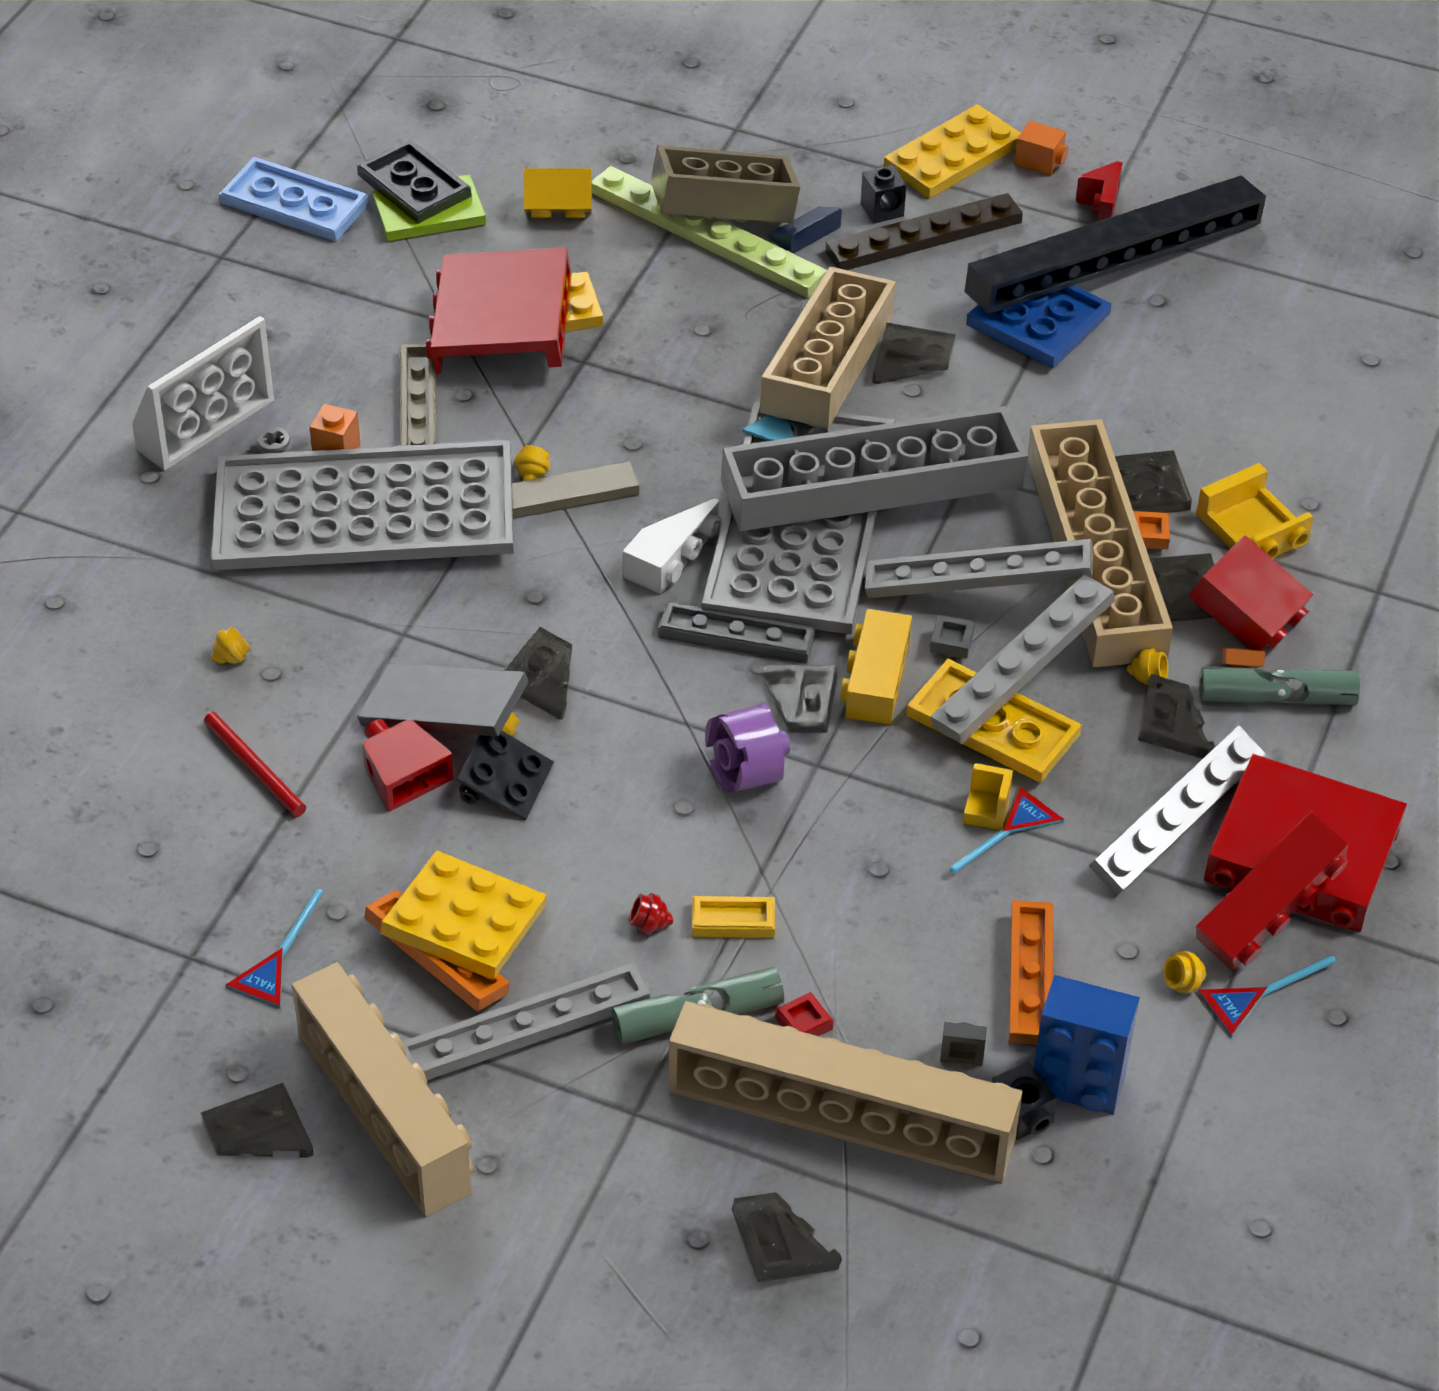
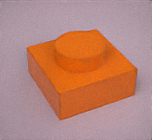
[1133,511,1170,550]
[1221,648,1265,668]

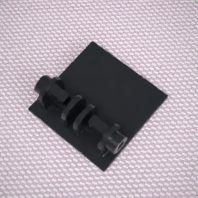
[456,731,554,820]

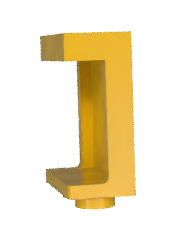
[1196,463,1314,559]

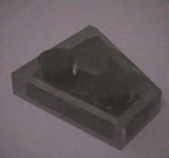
[872,322,955,384]
[504,627,572,720]
[762,665,838,733]
[1138,674,1215,759]
[201,1083,314,1158]
[731,1192,842,1282]

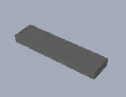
[658,601,816,663]

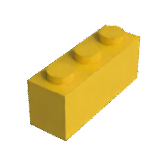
[840,609,912,725]

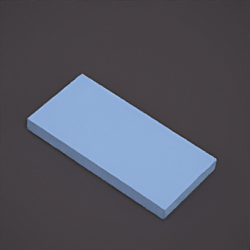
[219,157,370,242]

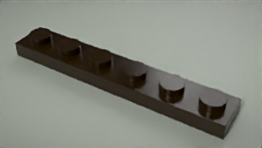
[825,193,1023,270]

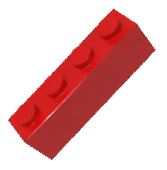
[1196,812,1348,971]

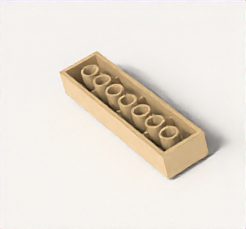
[1027,419,1173,667]
[669,1001,1023,1183]

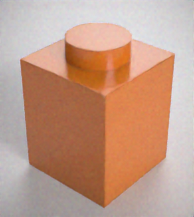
[1014,120,1069,176]
[309,404,361,451]

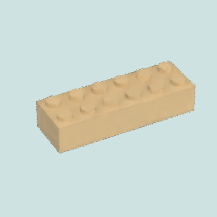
[760,267,896,429]
[292,962,474,1217]

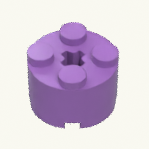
[705,703,790,793]

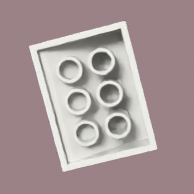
[132,316,274,471]

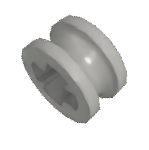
[257,427,291,454]

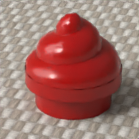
[629,893,674,934]

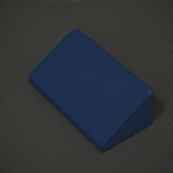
[768,206,842,253]

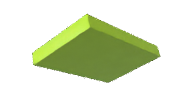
[372,174,486,241]

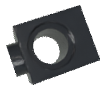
[860,165,906,224]
[991,1061,1057,1140]

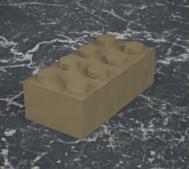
[650,145,800,225]

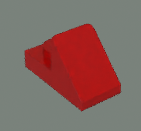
[1075,161,1123,222]

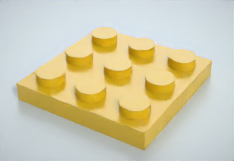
[380,850,547,980]

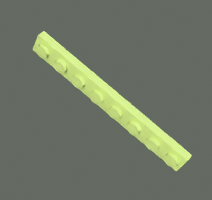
[592,166,827,299]

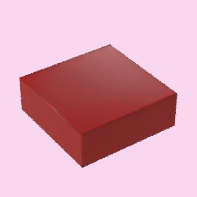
[775,992,834,1036]

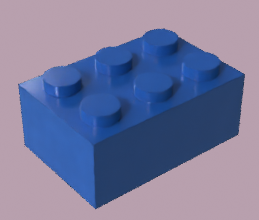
[1034,975,1140,1115]

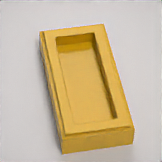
[692,896,775,938]

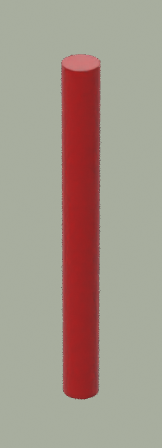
[204,712,306,817]

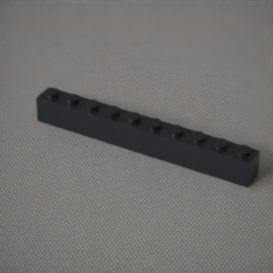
[964,175,1266,314]

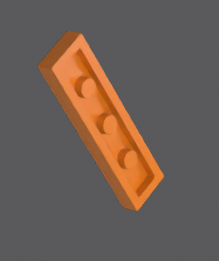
[364,889,510,1012]
[1008,900,1053,1045]

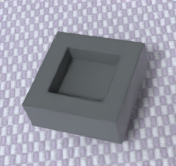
[930,615,975,659]
[940,1022,987,1066]

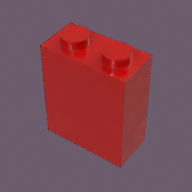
[1188,535,1314,651]

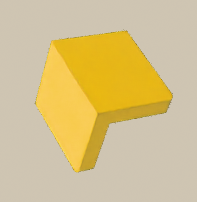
[963,763,1013,831]

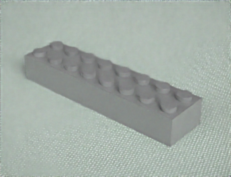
[721,406,1028,531]

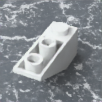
[623,498,722,594]

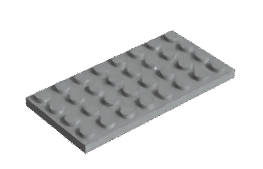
[702,401,896,635]
[211,440,514,571]

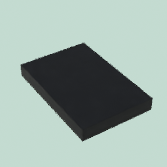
[357,139,472,224]

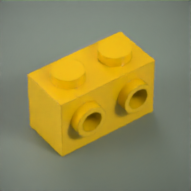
[524,168,592,219]

